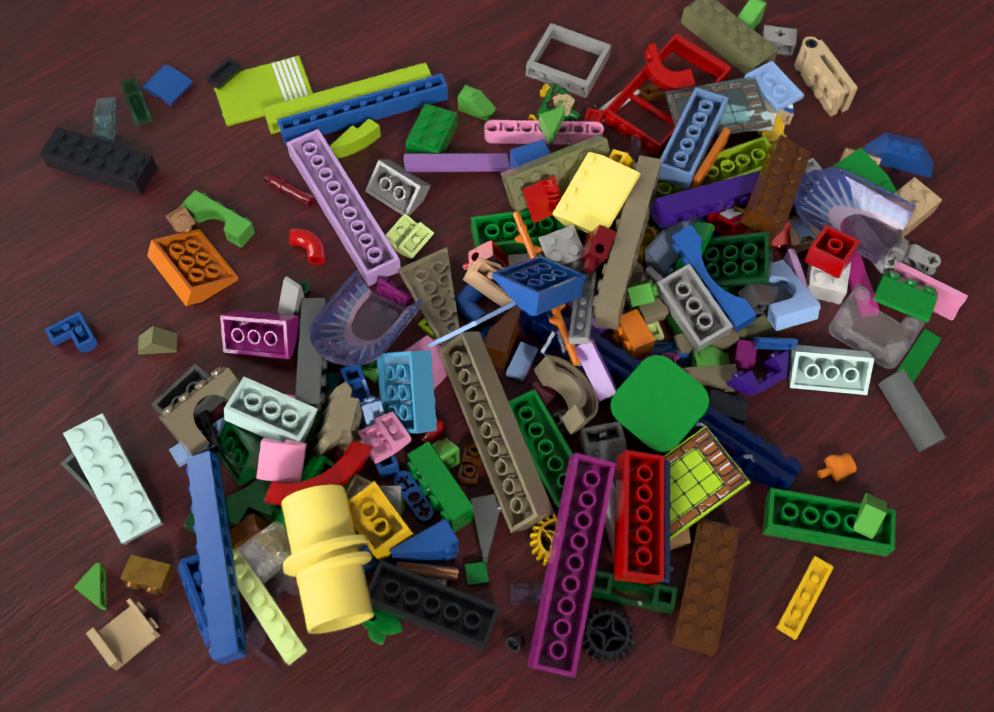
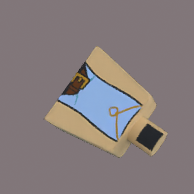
[785,211,821,253]

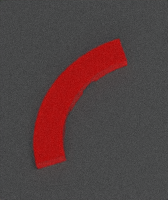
[264,441,372,505]

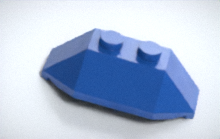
[864,132,934,178]

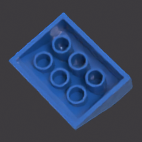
[492,256,586,316]

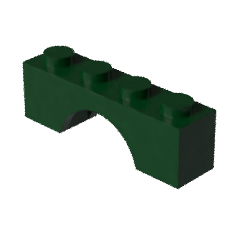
[590,570,677,615]

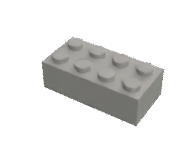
[656,264,733,353]

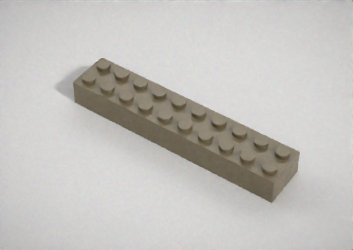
[592,155,661,330]
[439,332,554,533]

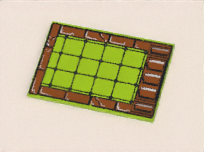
[664,426,750,540]

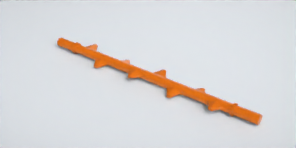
[513,211,581,366]

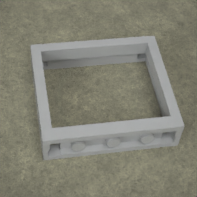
[526,23,611,98]

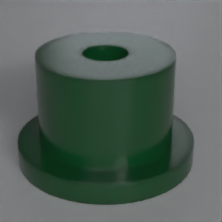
[298,281,311,297]

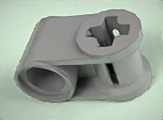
[901,244,941,276]

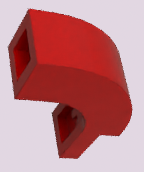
[644,43,695,93]

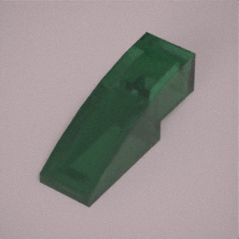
[119,77,153,127]

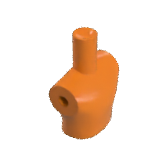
[817,453,857,482]

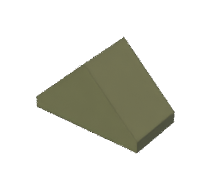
[138,326,178,355]

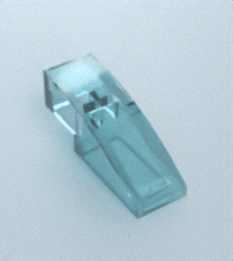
[93,97,116,143]

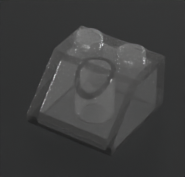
[237,520,292,584]

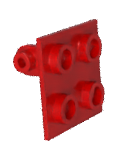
[522,175,562,223]

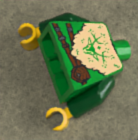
[528,83,580,121]

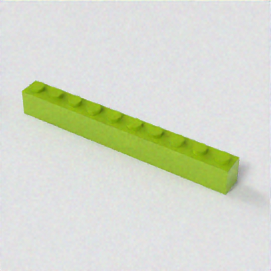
[263,63,431,134]

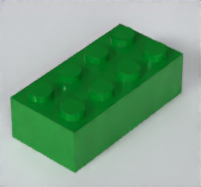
[407,442,474,532]

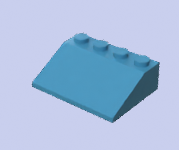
[377,350,437,433]

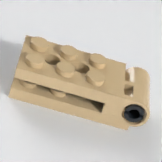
[794,37,858,116]

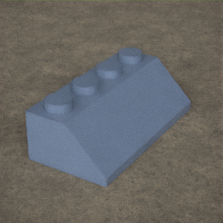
[645,218,699,278]

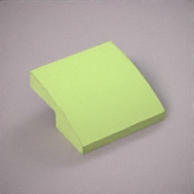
[385,214,434,259]

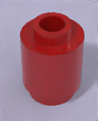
[416,418,446,445]

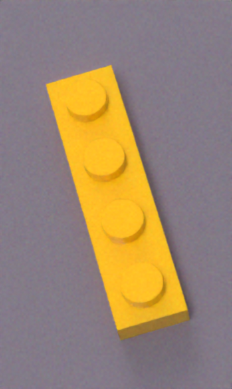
[776,556,834,640]

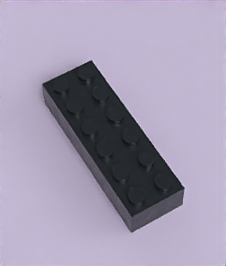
[40,127,157,195]
[368,560,501,653]

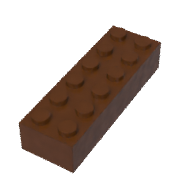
[741,135,811,240]
[671,518,740,656]

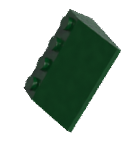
[702,232,773,287]

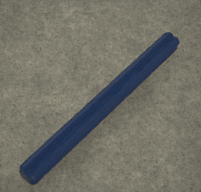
[659,460,670,584]

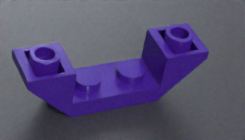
[726,350,789,396]

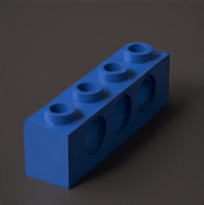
[177,554,211,647]

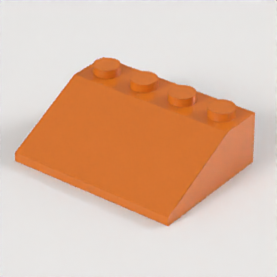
[147,229,239,306]

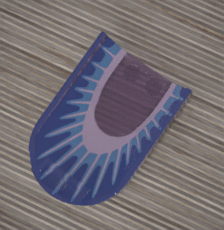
[794,167,916,264]
[310,270,423,366]

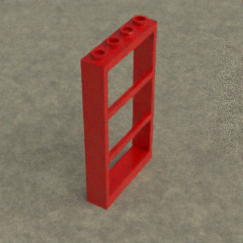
[603,33,732,156]

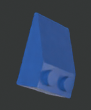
[390,519,459,565]

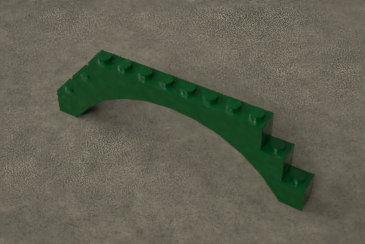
[184,322,344,535]

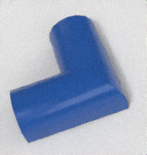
[455,284,487,328]
[45,311,98,353]

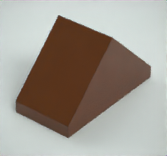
[230,513,276,548]

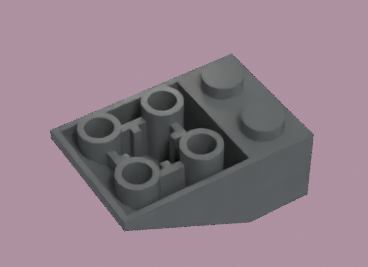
[579,422,627,487]

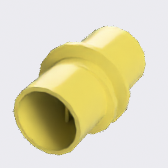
[281,485,374,634]

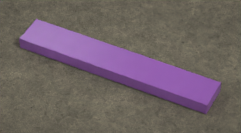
[403,153,510,172]

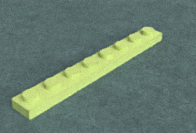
[231,540,308,665]

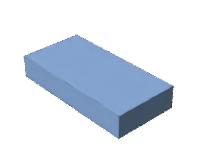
[506,342,538,382]

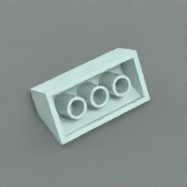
[788,345,874,395]
[224,377,318,443]

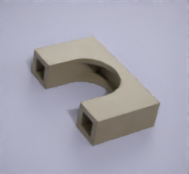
[159,367,240,456]

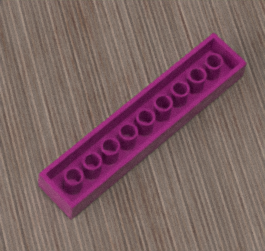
[527,453,616,678]

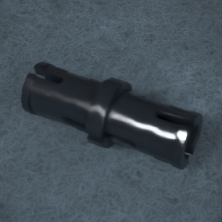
[196,413,223,453]

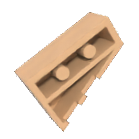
[463,258,516,311]

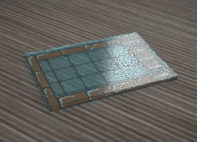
[665,76,773,137]

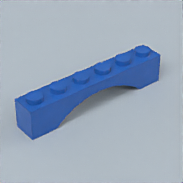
[671,225,757,333]
[340,365,400,481]

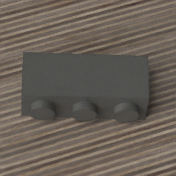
[738,284,791,315]

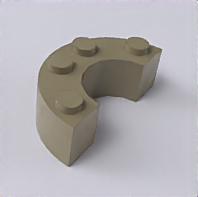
[625,261,669,325]
[534,355,598,435]

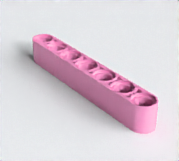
[484,120,604,145]

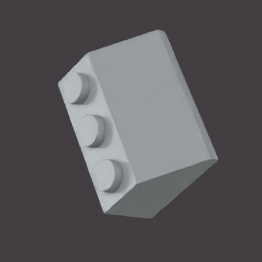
[365,159,431,216]

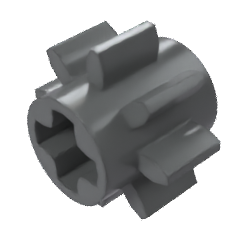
[552,409,569,433]

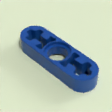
[394,471,434,524]

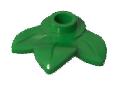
[362,610,403,645]

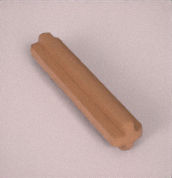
[396,561,459,580]

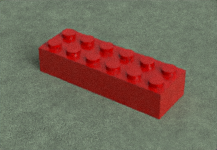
[614,450,664,585]

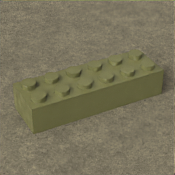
[681,0,778,75]
[501,135,611,211]

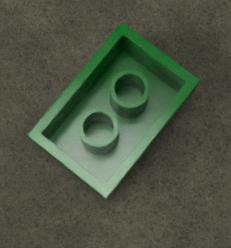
[406,103,458,154]

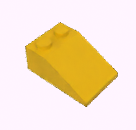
[348,481,415,561]

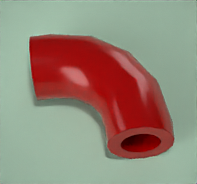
[289,228,326,265]

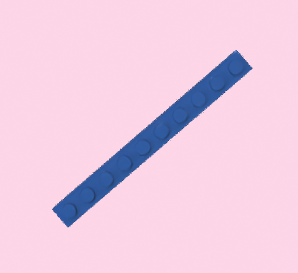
[277,74,448,146]
[186,451,248,664]

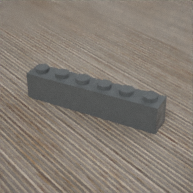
[295,298,330,412]

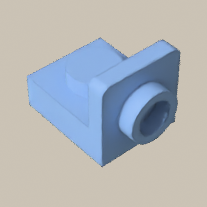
[360,396,385,427]

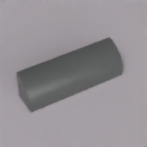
[878,369,946,452]

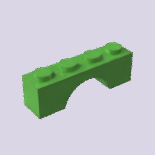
[181,190,255,248]

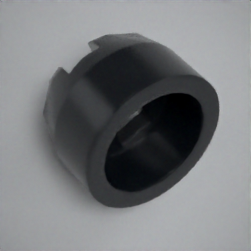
[506,633,525,652]

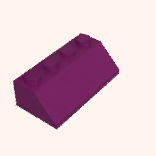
[220,310,300,359]

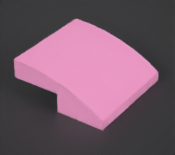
[357,411,411,464]
[257,438,306,483]

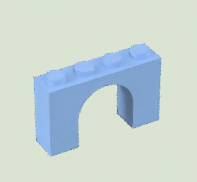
[742,260,821,331]

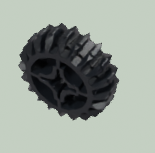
[581,605,637,666]

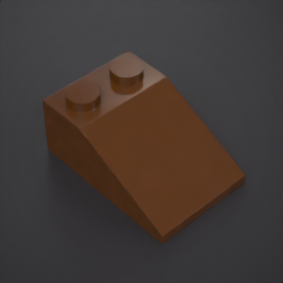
[482,305,523,369]

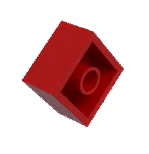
[805,224,861,279]

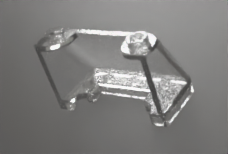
[828,284,925,369]

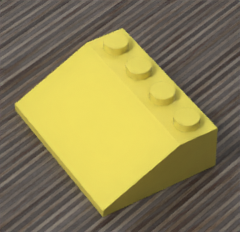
[552,152,641,233]

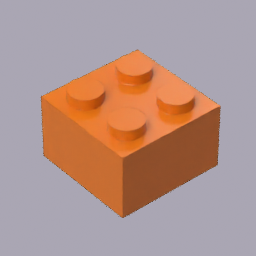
[612,309,655,366]

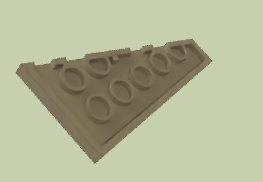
[397,247,460,348]

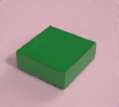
[465,561,489,587]

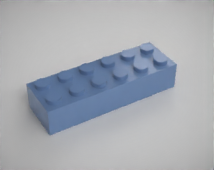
[659,87,729,189]

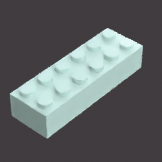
[63,413,163,544]

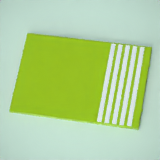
[214,56,313,126]

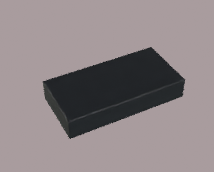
[206,58,242,90]

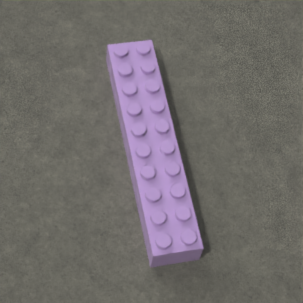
[287,129,401,286]

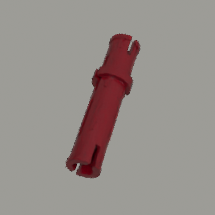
[264,172,315,206]

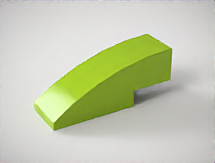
[329,119,381,159]

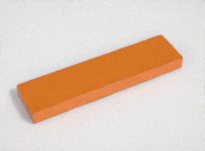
[691,128,731,188]

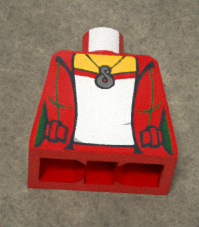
[707,206,748,236]

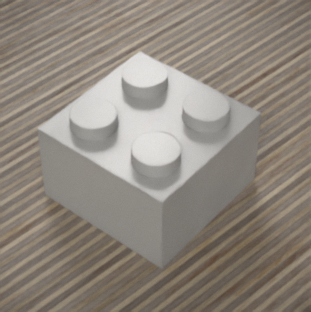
[538,225,585,270]

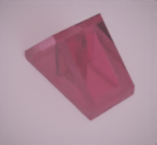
[532,381,562,408]

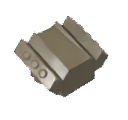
[313,382,362,456]

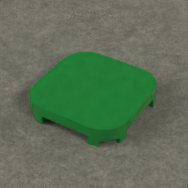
[611,355,709,453]

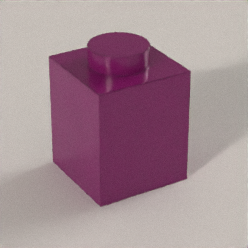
[732,339,757,371]

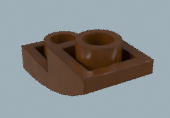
[457,441,482,486]

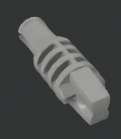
[885,236,910,268]

